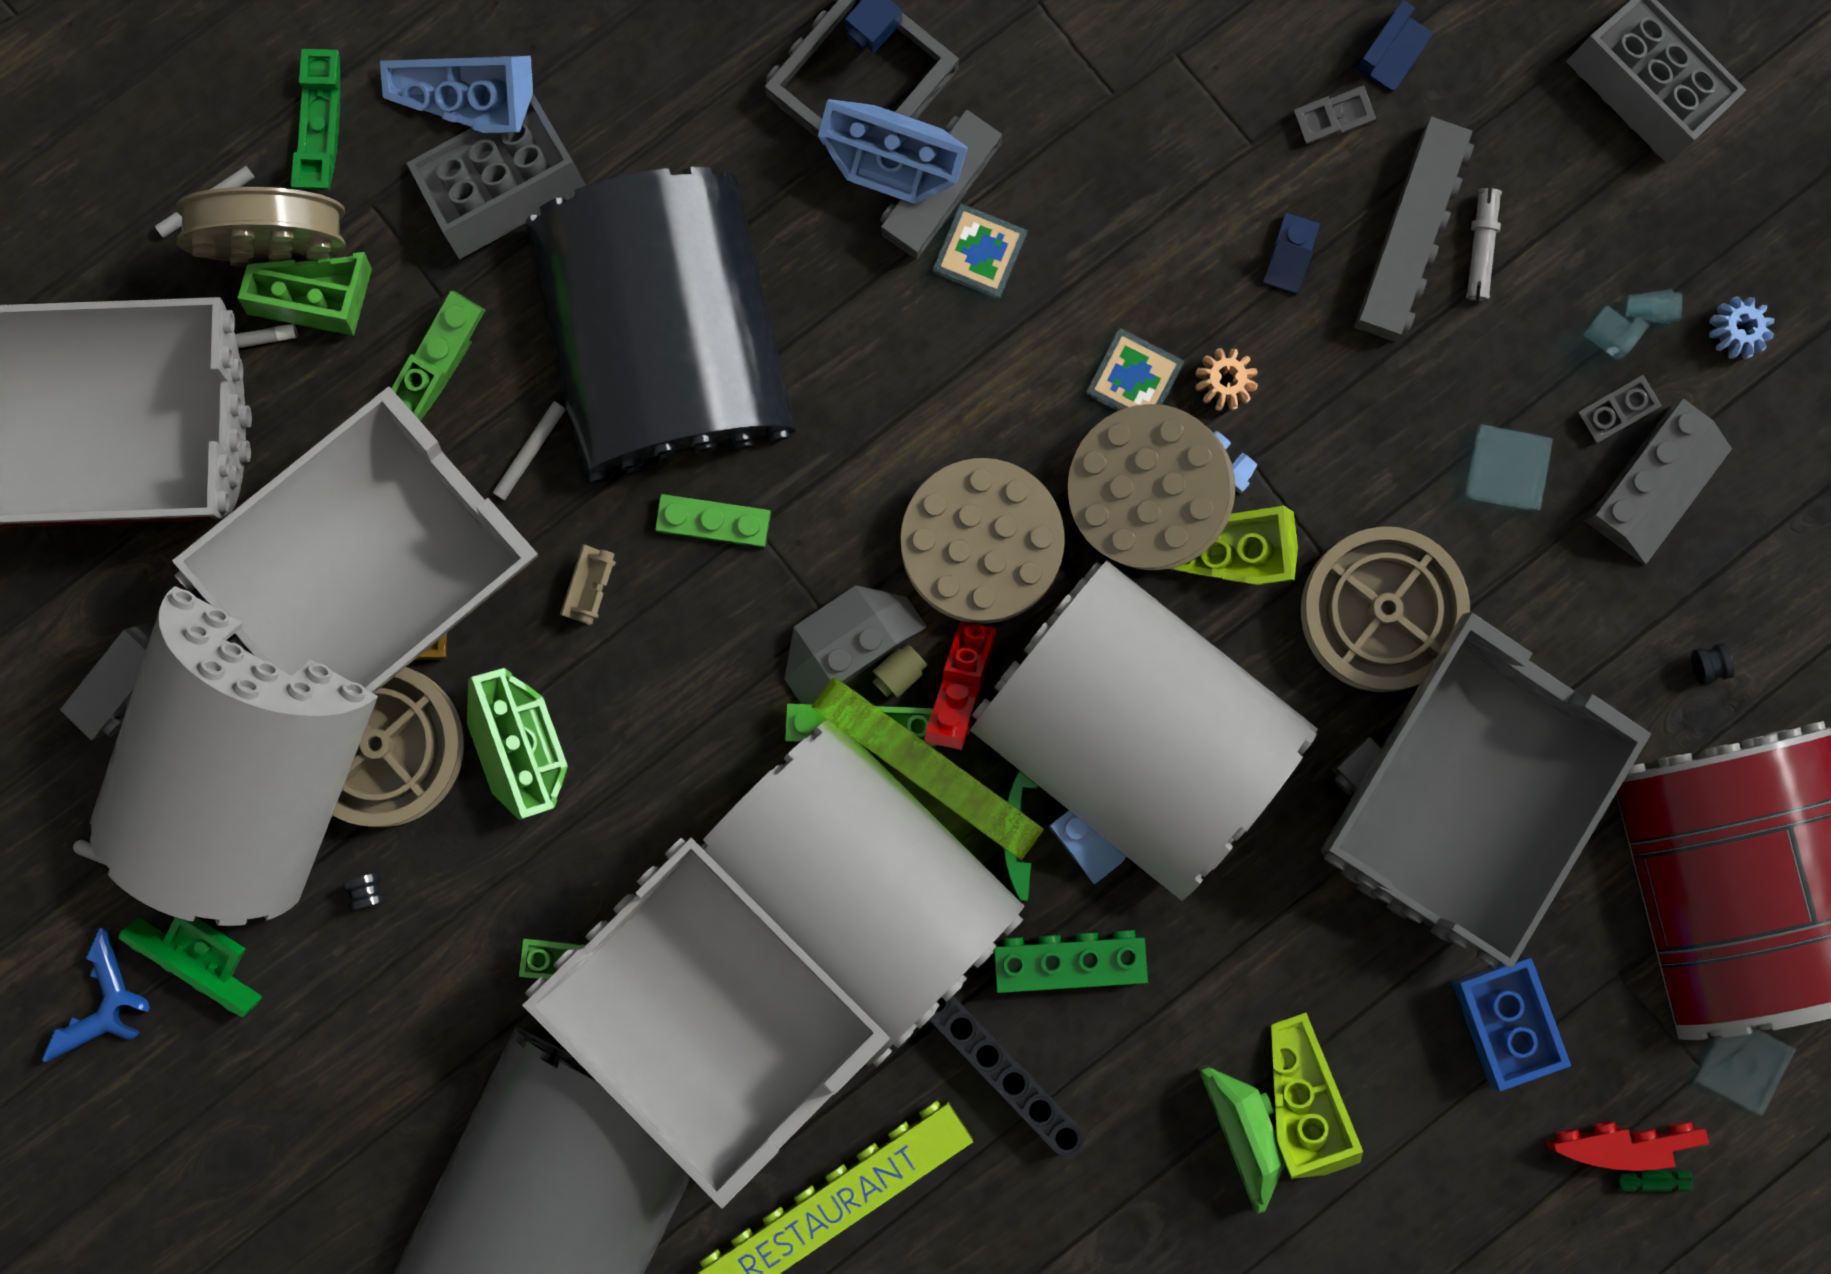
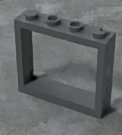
[765,0,959,141]

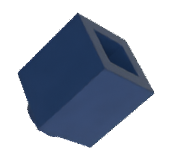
[845,0,902,54]

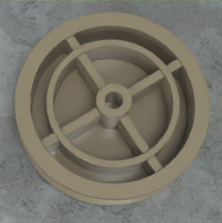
[176,187,345,267]
[1068,404,1235,570]
[901,458,1065,624]
[1300,527,1470,692]
[332,667,464,827]

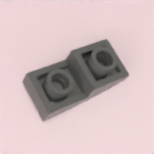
[1578,375,1662,443]

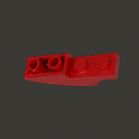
[925,621,996,750]
[1546,1121,1709,1171]

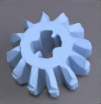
[1709,297,1774,359]

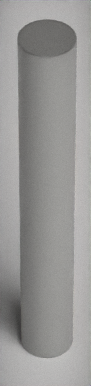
[155,166,255,238]
[492,401,566,500]

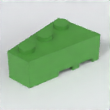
[238,252,372,336]

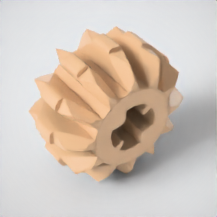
[1195,349,1258,411]

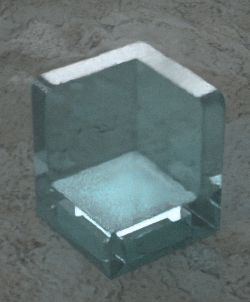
[1583,306,1649,361]

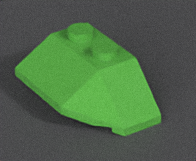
[467,668,568,820]
[1198,1065,1285,1213]

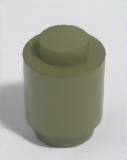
[872,644,927,698]

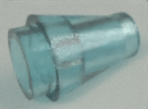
[1626,289,1682,325]

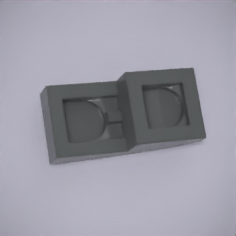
[1294,85,1377,145]

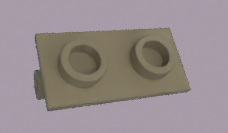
[560,544,616,625]

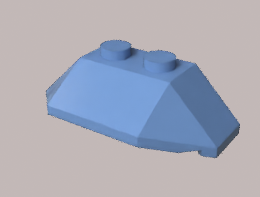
[818,99,968,204]

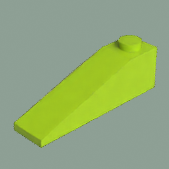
[1171,506,1298,585]
[1271,1013,1363,1179]

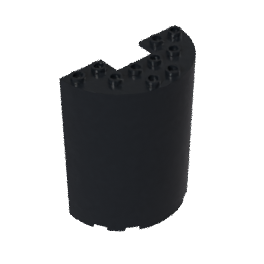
[525,167,796,484]

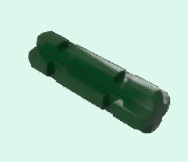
[1617,1170,1693,1192]

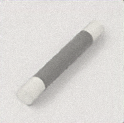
[235,324,297,349]

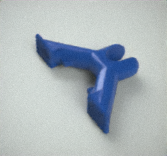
[42,927,149,1062]

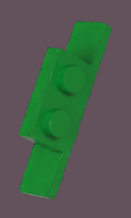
[118,916,262,1017]

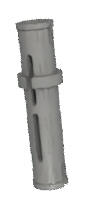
[1466,188,1502,301]

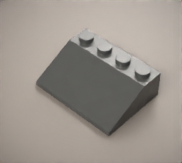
[1566,0,1746,165]
[407,94,586,260]

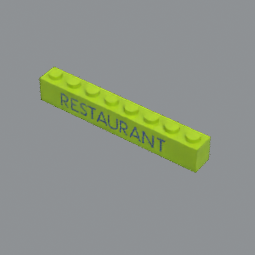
[696,1100,973,1274]

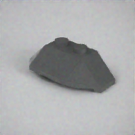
[784,585,927,705]

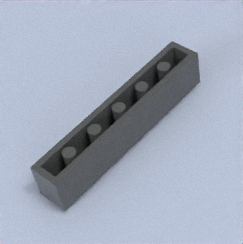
[1354,116,1474,342]

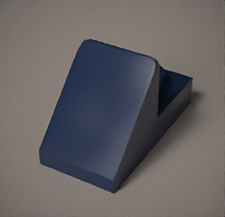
[1262,213,1320,295]

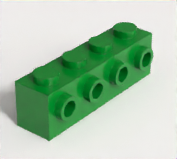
[994,930,1148,993]

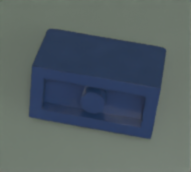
[1357,0,1433,92]

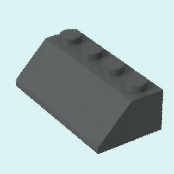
[1585,398,1732,565]

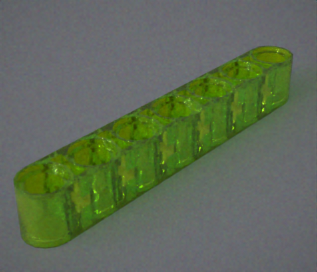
[811,677,1044,860]

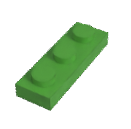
[655,494,771,548]

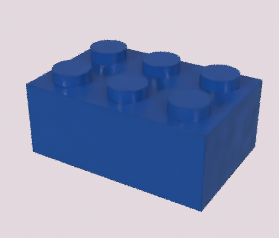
[1451,956,1571,1091]

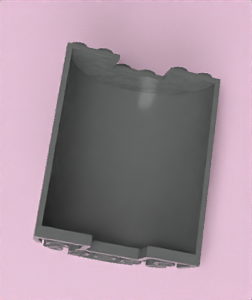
[1321,612,1651,969]
[393,1026,691,1274]

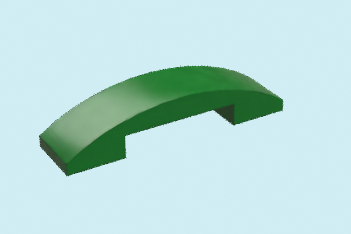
[291,49,340,191]
[1003,770,1038,901]

